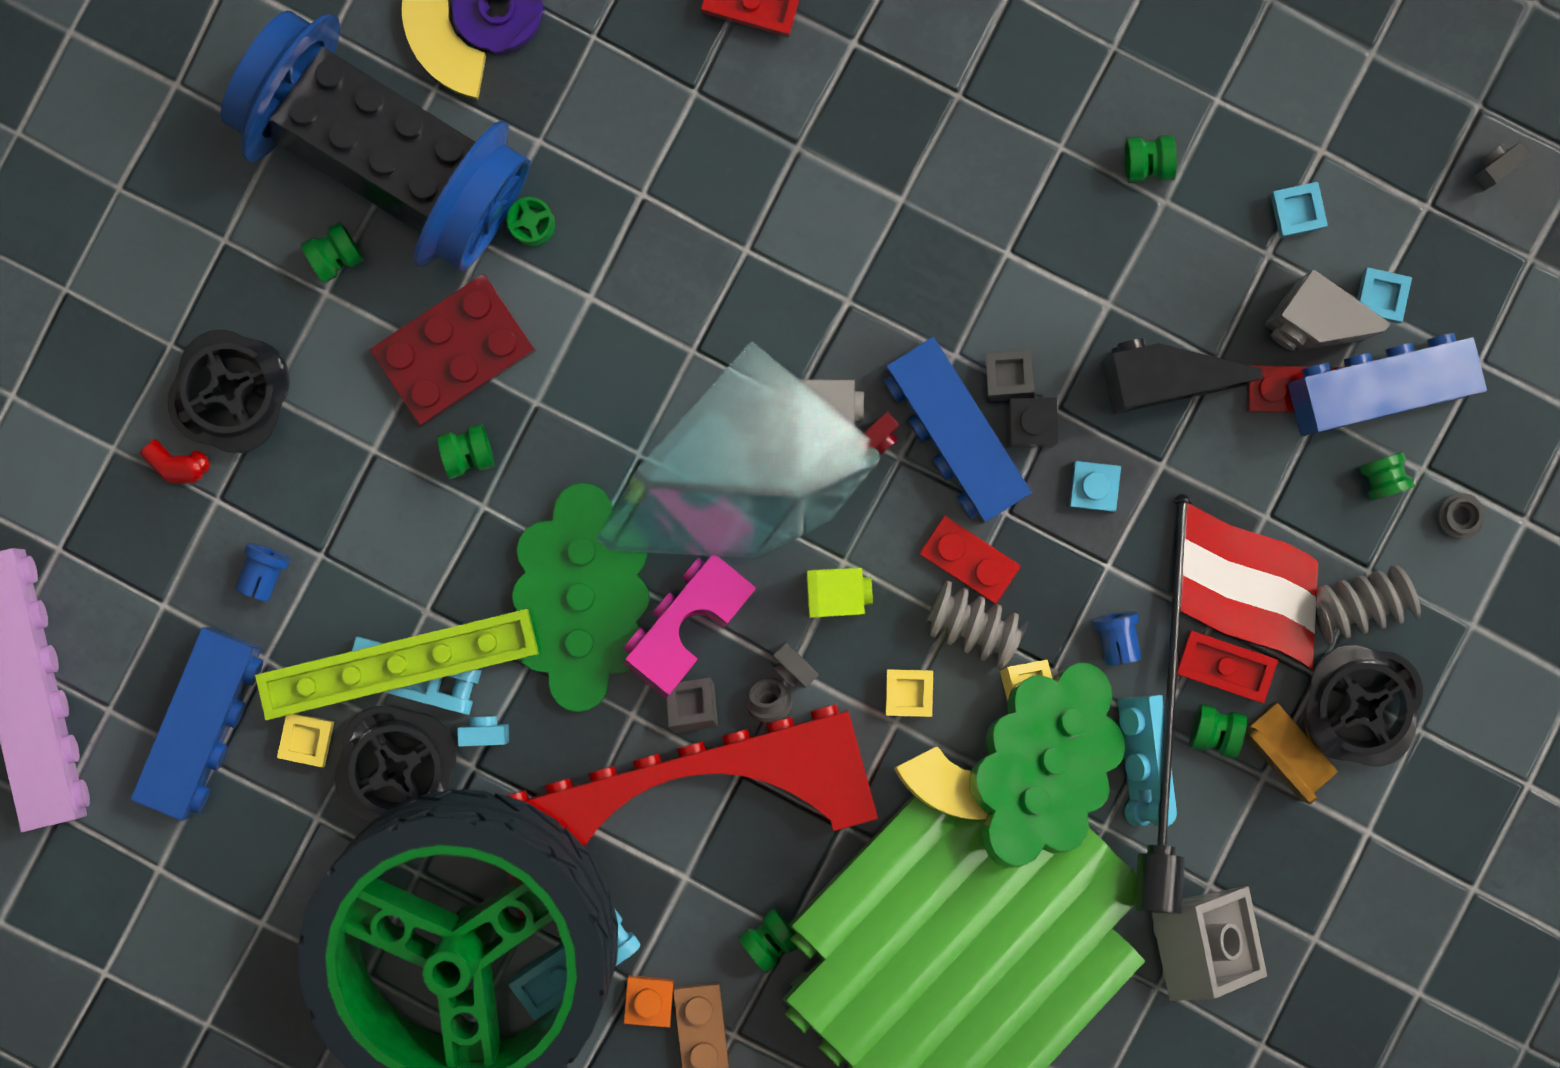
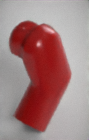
[140,439,210,484]

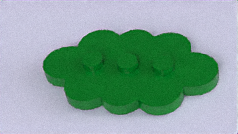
[512,483,650,712]
[969,663,1125,868]

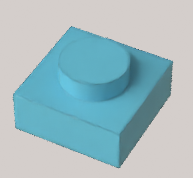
[1270,182,1328,238]
[1357,267,1412,324]
[1069,461,1121,512]
[458,716,509,746]

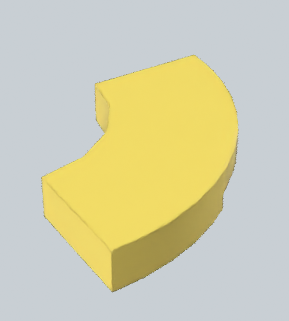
[402,0,486,100]
[894,746,988,820]

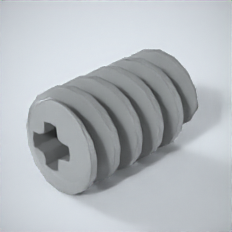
[1316,565,1421,644]
[925,580,1029,669]

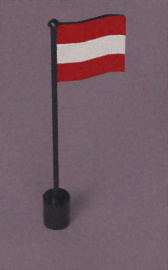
[1134,494,1318,914]

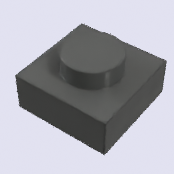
[1473,141,1532,191]
[986,349,1035,402]
[773,642,819,688]
[667,677,718,733]

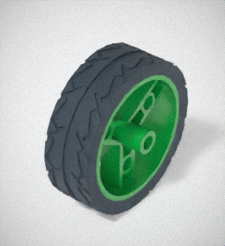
[298,789,618,1068]

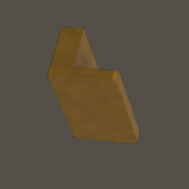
[1245,702,1338,805]

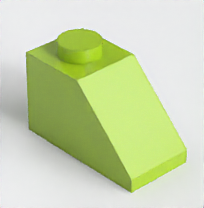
[806,568,873,618]

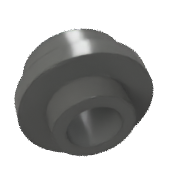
[1438,493,1485,539]
[746,679,793,723]

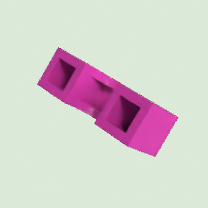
[623,553,756,699]

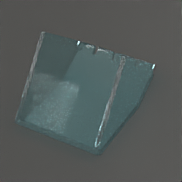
[596,341,879,558]

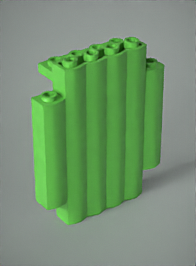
[782,795,1145,1068]

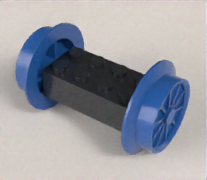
[220,10,531,271]

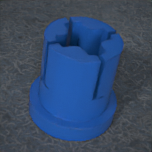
[235,543,290,601]
[1092,611,1142,666]

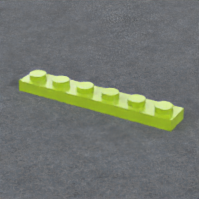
[255,609,539,720]

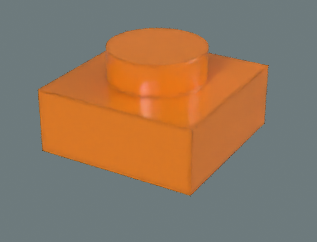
[624,975,674,1028]

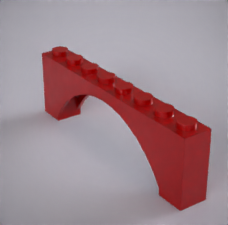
[505,704,878,918]

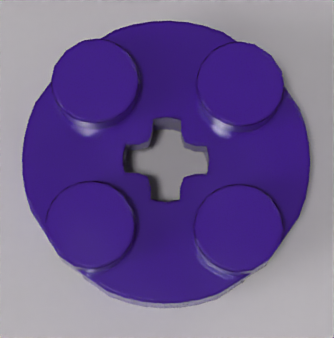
[452,0,545,56]

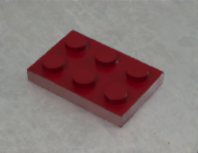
[369,273,536,426]

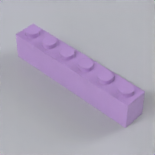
[0,548,90,832]

